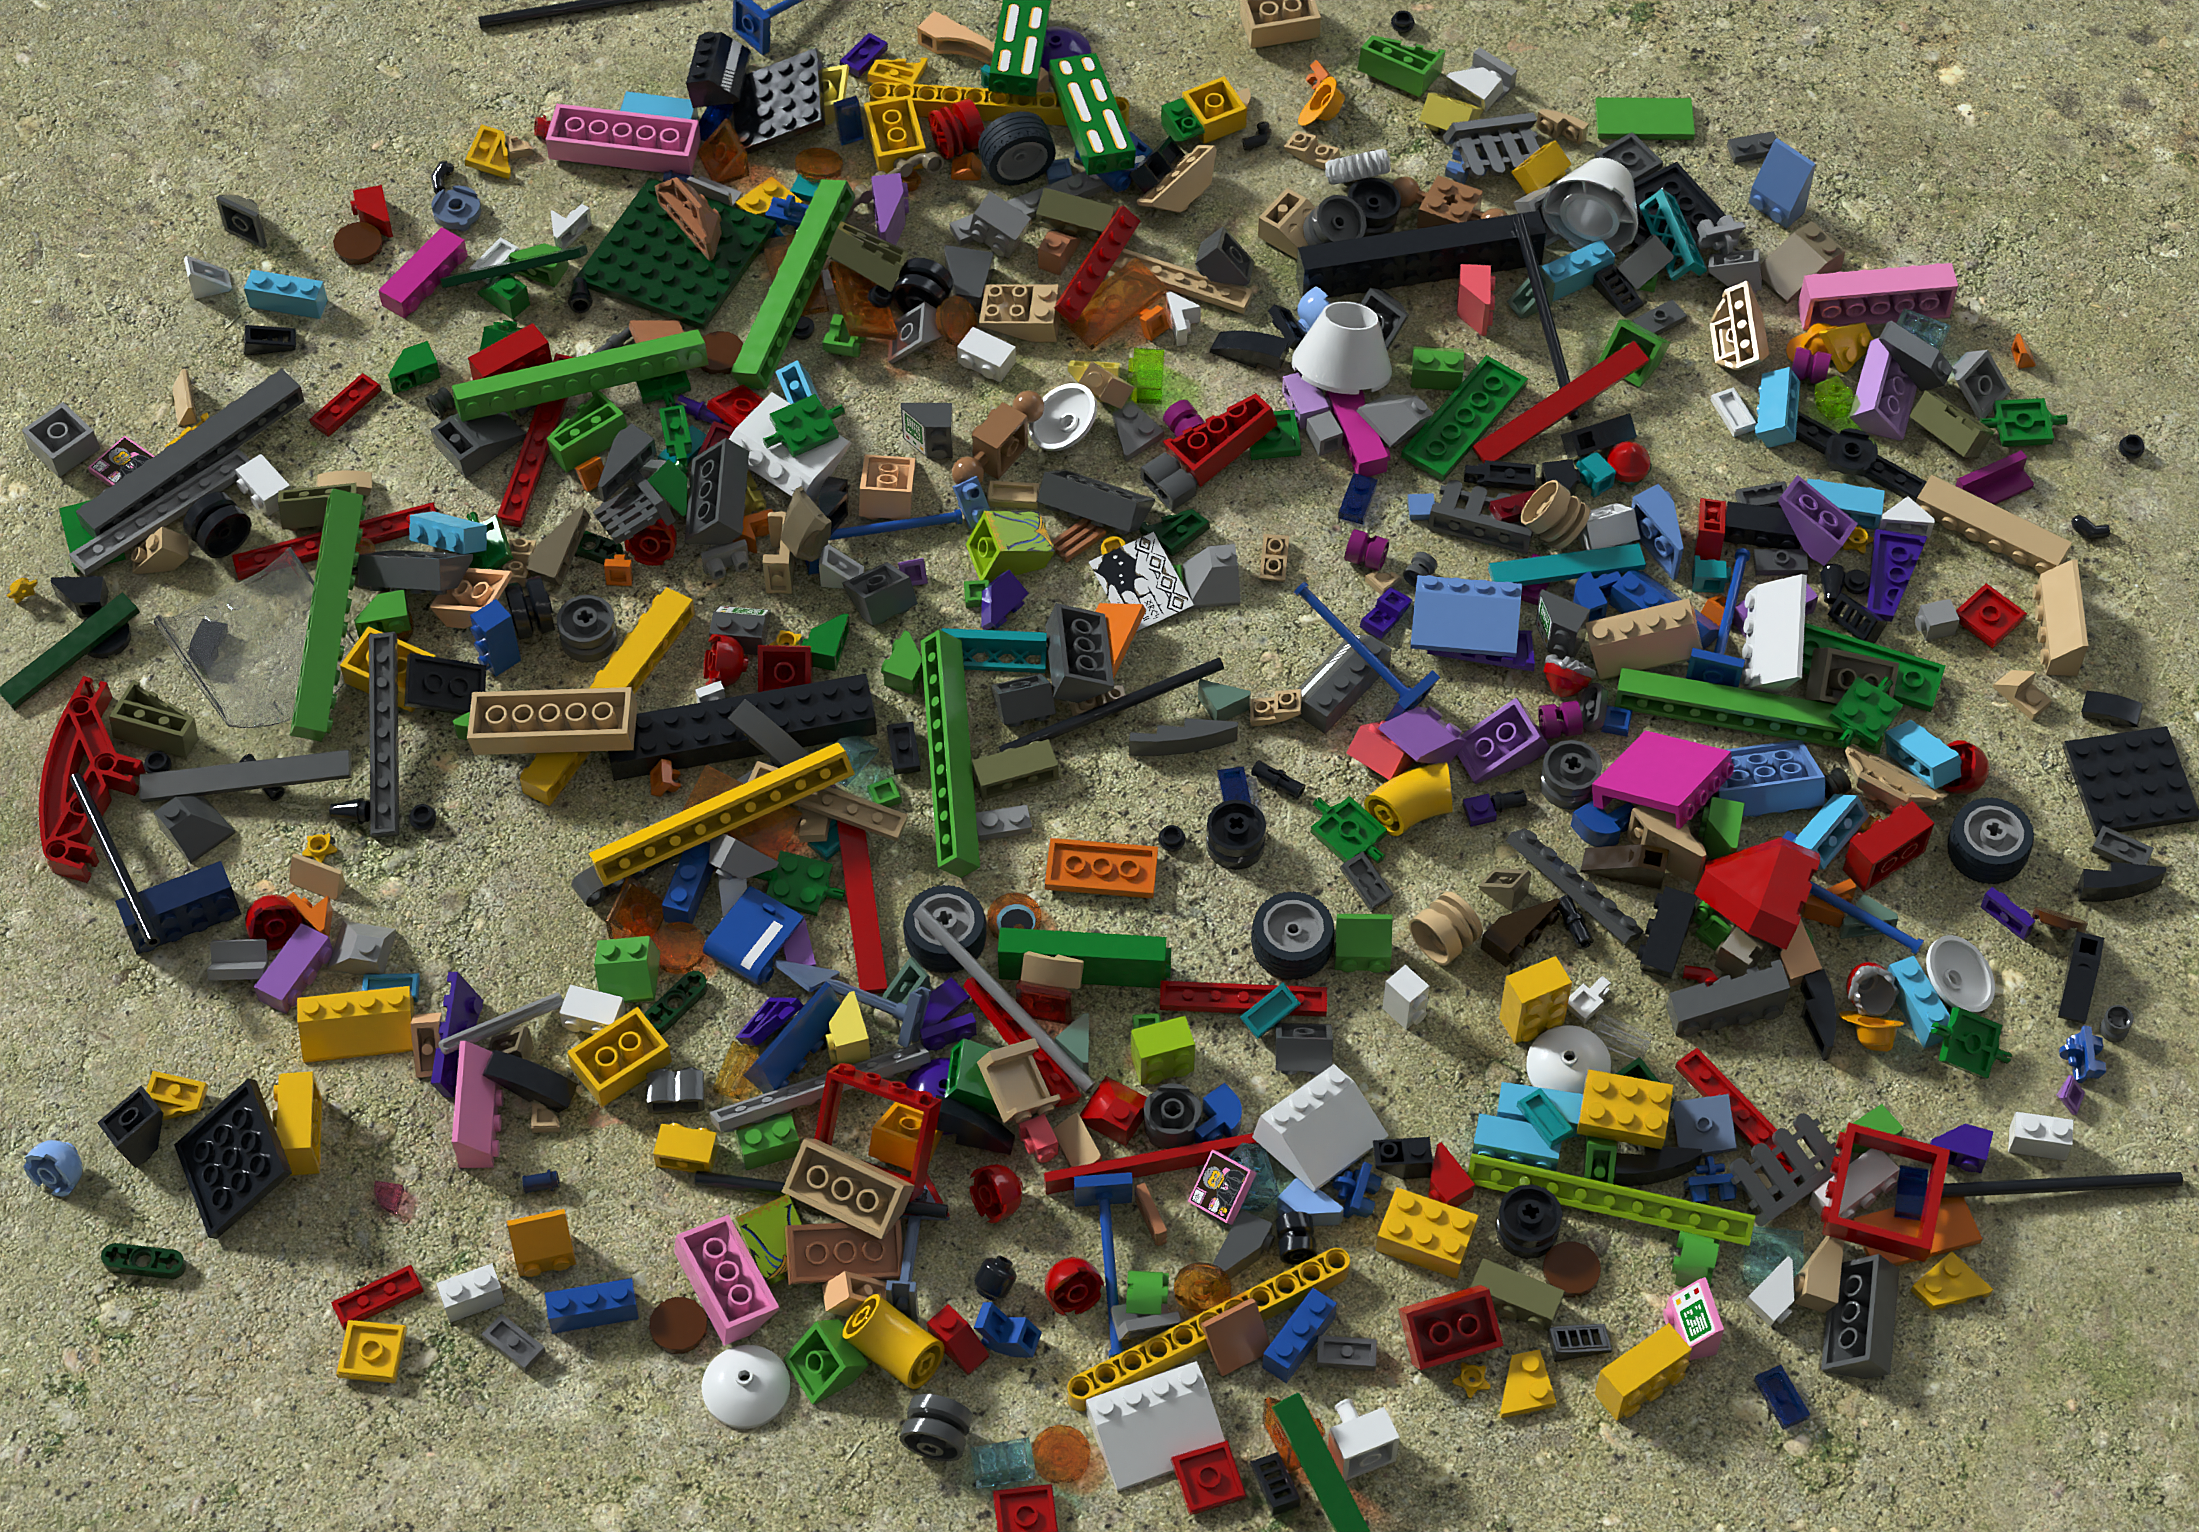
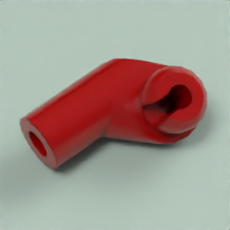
[1683,965,1718,986]

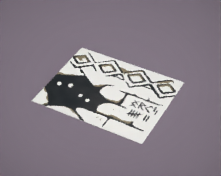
[1089,532,1194,632]

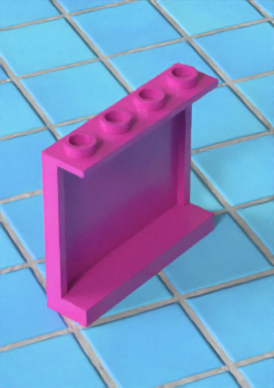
[1592,730,1734,829]

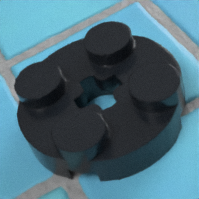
[1825,428,1878,476]

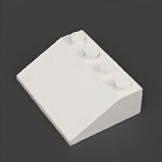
[729,392,851,502]
[1741,574,1807,694]
[1252,1064,1389,1192]
[1086,1361,1225,1492]

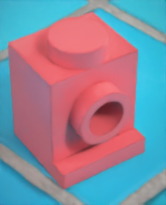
[1018,1114,1058,1163]

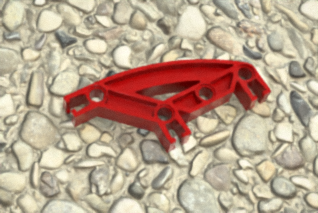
[39,676,147,883]

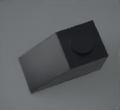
[1540,459,1581,496]

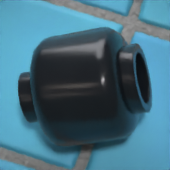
[974,1256,1017,1301]

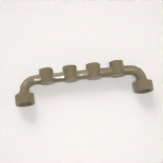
[847,152,944,217]

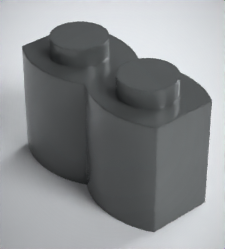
[1140,452,1197,511]
[647,1067,705,1114]

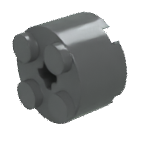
[1144,1083,1201,1149]

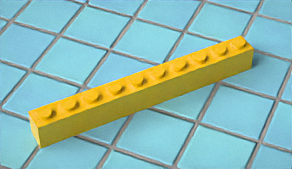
[520,587,695,806]
[588,742,855,887]

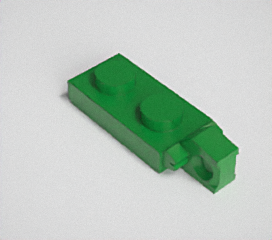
[659,405,692,468]

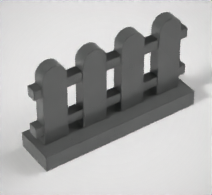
[1443,112,1540,179]
[593,471,676,544]
[1428,480,1534,554]
[1730,1113,1854,1228]

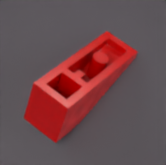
[1694,498,1726,561]

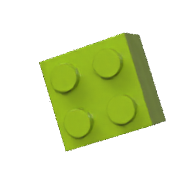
[1131,1016,1195,1085]

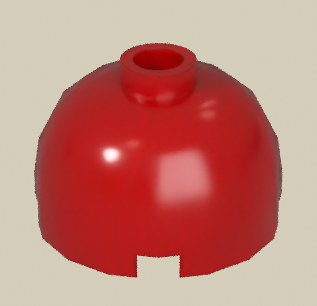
[624,518,677,566]
[703,634,748,687]
[1942,740,1990,795]
[245,894,302,951]
[969,1164,1023,1223]
[1044,1257,1104,1316]

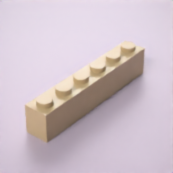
[1916,475,2072,574]

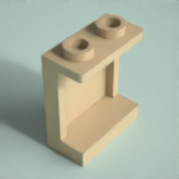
[763,511,796,594]
[977,1038,1061,1123]

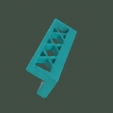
[1639,189,1707,281]
[942,628,1047,673]

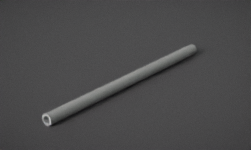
[913,905,1095,1093]

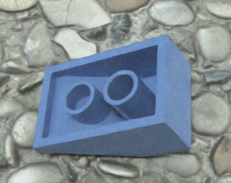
[1749,138,1816,229]
[1631,484,1683,581]

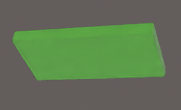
[1595,97,1695,140]

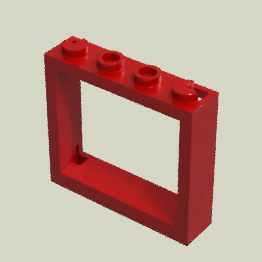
[814,1063,942,1202]
[1820,1122,1950,1262]

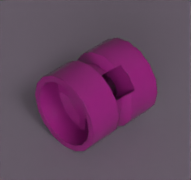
[1792,347,1832,386]
[1163,399,1206,438]
[1344,529,1390,571]
[1538,701,1583,740]

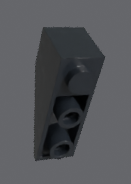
[1561,413,1637,459]
[2058,931,2105,1024]

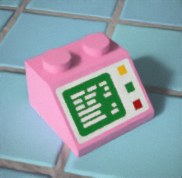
[1663,1277,1724,1361]

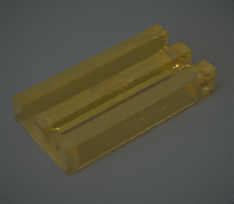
[713,1041,760,1100]

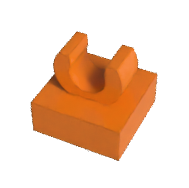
[1305,60,1338,91]
[1138,305,1169,341]
[575,456,604,491]
[604,554,633,586]
[650,759,681,797]

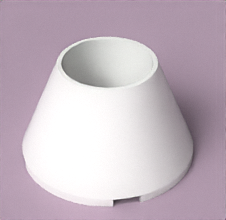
[1542,158,1638,253]
[1292,302,1392,394]

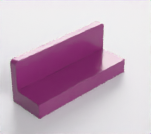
[1955,450,2034,505]

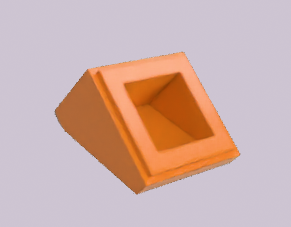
[951,152,982,181]
[2011,333,2036,369]
[1701,594,1737,626]

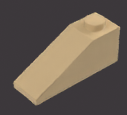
[1793,1236,1844,1313]

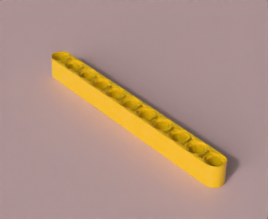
[869,82,1130,126]
[1067,1248,1350,1411]

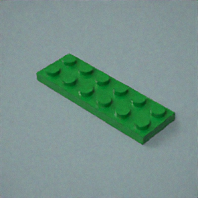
[1401,355,1528,481]
[1802,623,1946,712]

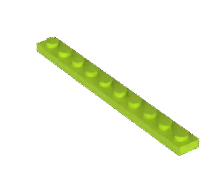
[1467,1153,1755,1246]

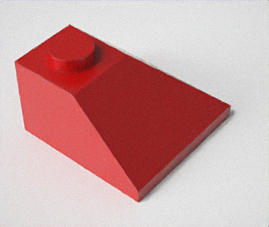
[1080,1076,1147,1147]

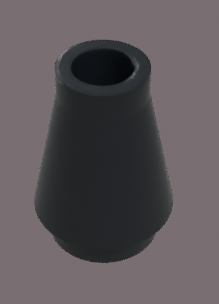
[568,277,593,313]
[1820,564,1846,604]
[329,798,370,825]

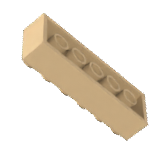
[467,687,637,755]

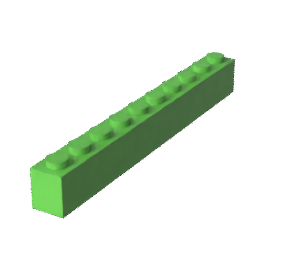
[731,179,856,389]
[452,329,708,422]
[290,488,366,742]
[921,629,980,878]
[1614,667,1884,754]

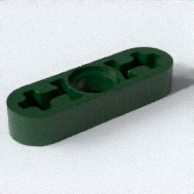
[575,530,624,565]
[644,971,708,1035]
[101,1243,186,1279]

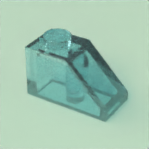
[836,735,879,787]

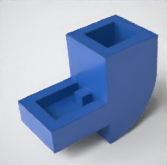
[1573,571,1621,622]
[1571,800,1635,847]
[1195,1082,1242,1144]
[974,1302,1042,1358]

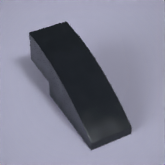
[1129,136,1185,194]
[1210,331,1290,370]
[819,476,849,536]
[2078,862,2166,902]
[1800,969,1836,1061]
[483,1050,578,1113]
[936,1095,1015,1155]
[1613,1146,1702,1186]

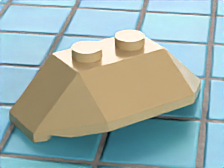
[1136,145,1217,213]
[1710,281,1769,371]
[1845,744,1949,811]

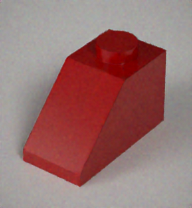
[350,185,393,238]
[1428,1142,1475,1207]
[927,1304,989,1375]

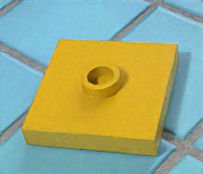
[336,1320,407,1383]

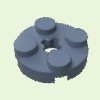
[431,185,481,231]

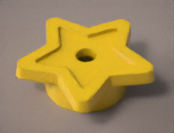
[1843,526,1873,554]
[6,578,38,604]
[769,630,802,646]
[302,833,337,863]
[1452,1362,1491,1398]

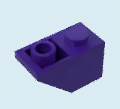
[981,570,1029,630]
[1930,1123,1994,1173]

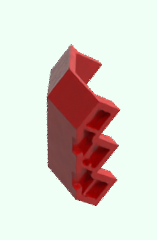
[1694,837,1820,950]

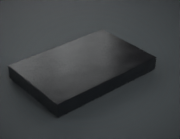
[404,653,487,715]

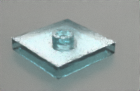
[1743,1226,1804,1283]

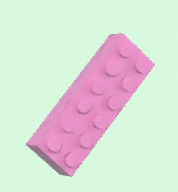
[546,104,701,175]
[1797,263,1958,330]

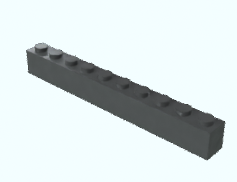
[76,369,305,538]

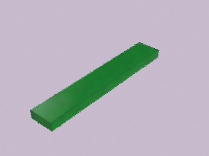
[1271,1392,1370,1532]

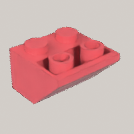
[1457,264,1495,336]
[1346,720,1415,780]

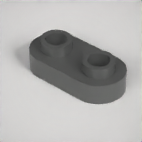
[1580,683,1608,733]

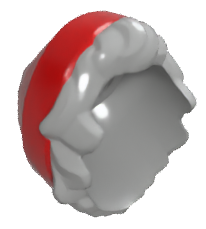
[1543,654,1596,697]
[1846,962,1900,1017]

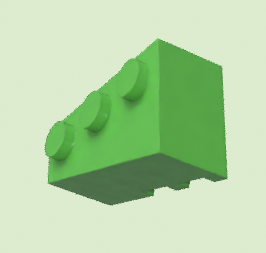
[1357,35,1446,97]
[547,390,628,473]

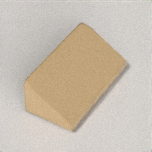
[172,369,197,426]
[289,854,346,900]
[1052,1112,1102,1167]

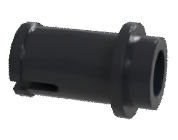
[1491,789,1527,813]

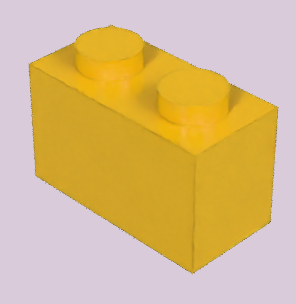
[1512,140,1572,195]
[653,1123,719,1173]

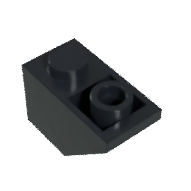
[50,575,109,618]
[1373,1137,1433,1180]

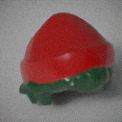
[1605,441,1652,488]

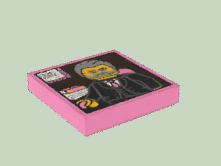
[88,435,155,487]
[1188,1150,1257,1225]

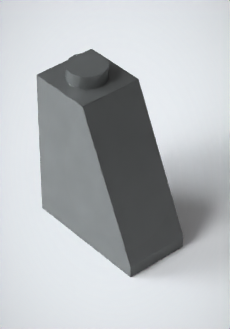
[944,245,994,313]

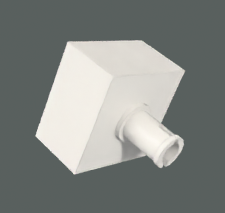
[1328,1399,1400,1481]

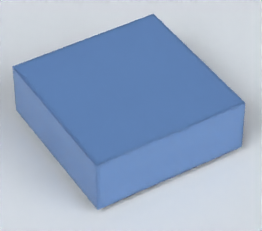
[1046,158,1072,185]
[1407,493,1435,520]

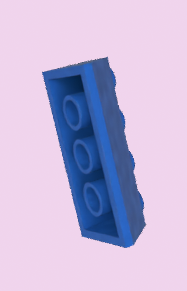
[1609,570,1720,663]
[743,981,841,1094]

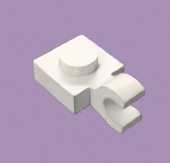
[1567,976,1611,1023]

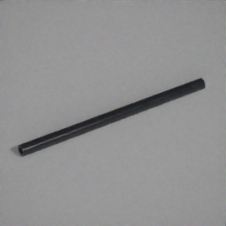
[478,0,650,28]
[1512,213,1580,420]
[999,657,1224,752]
[70,773,160,947]
[694,1170,949,1219]
[1941,1172,2183,1198]

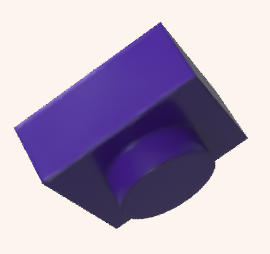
[1462,793,1497,827]

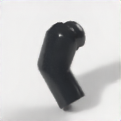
[1242,121,1272,150]
[431,161,454,194]
[2071,515,2110,539]

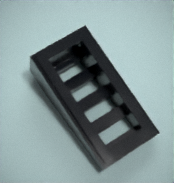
[1593,264,1644,317]
[244,325,296,355]
[1827,593,1887,644]
[1547,1324,1612,1362]
[1250,1452,1301,1516]

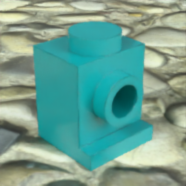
[1576,451,1616,498]
[1692,555,1731,593]

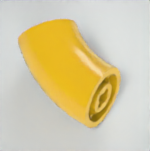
[1364,762,1453,836]
[842,1294,945,1389]

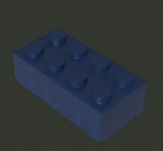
[115,861,241,955]

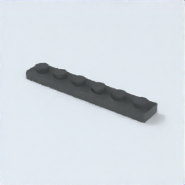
[1506,828,1644,944]

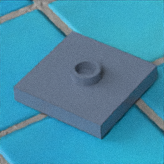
[1673,1094,1737,1156]

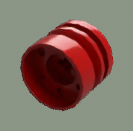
[928,99,985,160]

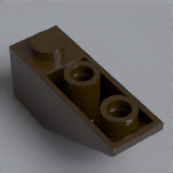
[1580,844,1669,889]
[1480,899,1560,967]

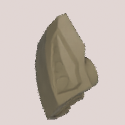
[781,486,831,562]

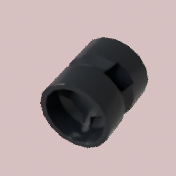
[1275,1211,1317,1265]

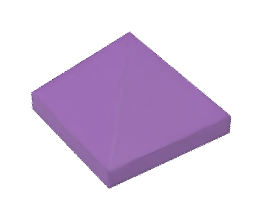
[898,558,928,586]
[2056,1075,2085,1115]

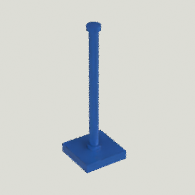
[732,0,804,56]
[805,509,963,575]
[1686,548,1751,688]
[1294,581,1440,721]
[1782,831,1924,955]
[1074,1172,1133,1358]

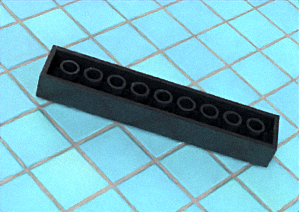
[1296,210,1546,298]
[608,674,877,781]

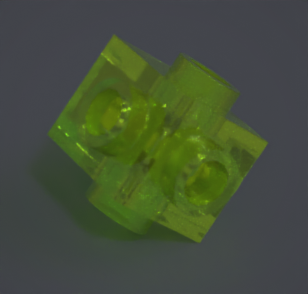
[1814,375,1854,421]

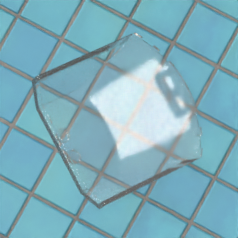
[153,547,356,728]

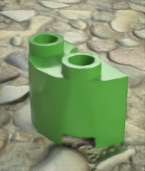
[823,314,867,358]
[1671,1231,1720,1288]
[1126,1271,1169,1315]

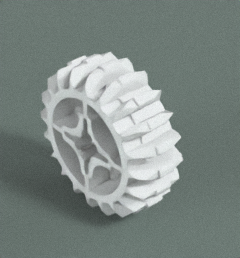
[1325,149,1391,185]

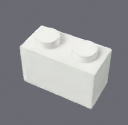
[957,327,1016,382]
[235,454,291,516]
[1382,965,1429,1030]
[559,985,626,1035]
[2008,1112,2073,1161]
[436,1263,505,1323]

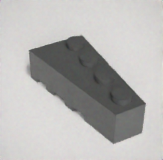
[1666,959,1790,1035]

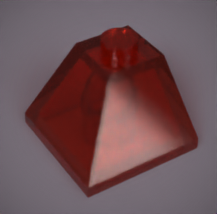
[1016,978,1072,1025]

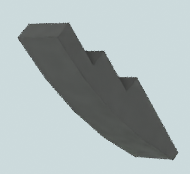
[728,699,810,768]
[1129,718,1238,756]

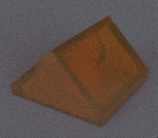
[697,118,749,185]
[605,876,664,941]

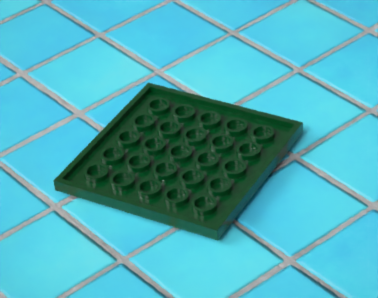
[575,177,777,330]

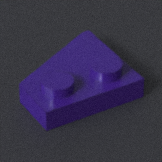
[735,997,804,1046]

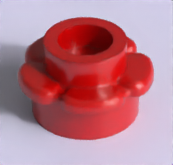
[534,115,551,139]

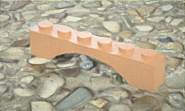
[917,10,1049,92]

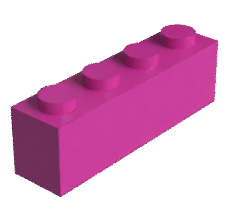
[378,227,468,319]
[1325,390,1391,479]

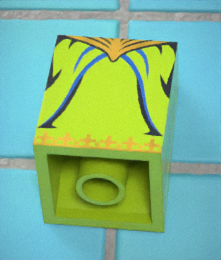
[966,511,1055,583]
[732,1194,802,1285]

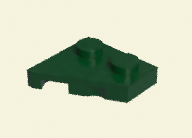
[1139,509,1210,556]

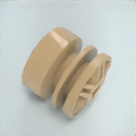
[1521,480,1590,550]
[1409,891,1483,965]

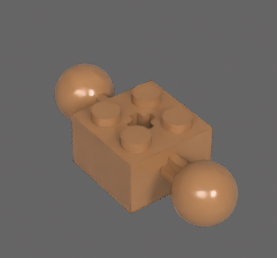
[1392,175,1508,229]
[952,390,1045,485]

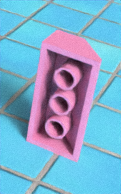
[452,1041,503,1168]
[674,1214,779,1346]

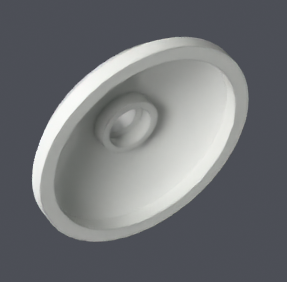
[1029,383,1097,451]
[1926,935,1995,1014]
[1526,1025,1611,1094]
[702,1345,790,1429]

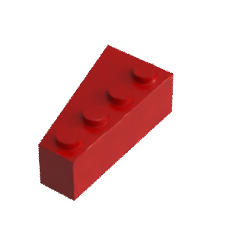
[1163,393,1278,487]

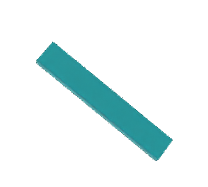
[1488,543,1646,586]

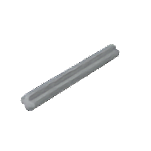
[439,993,564,1055]

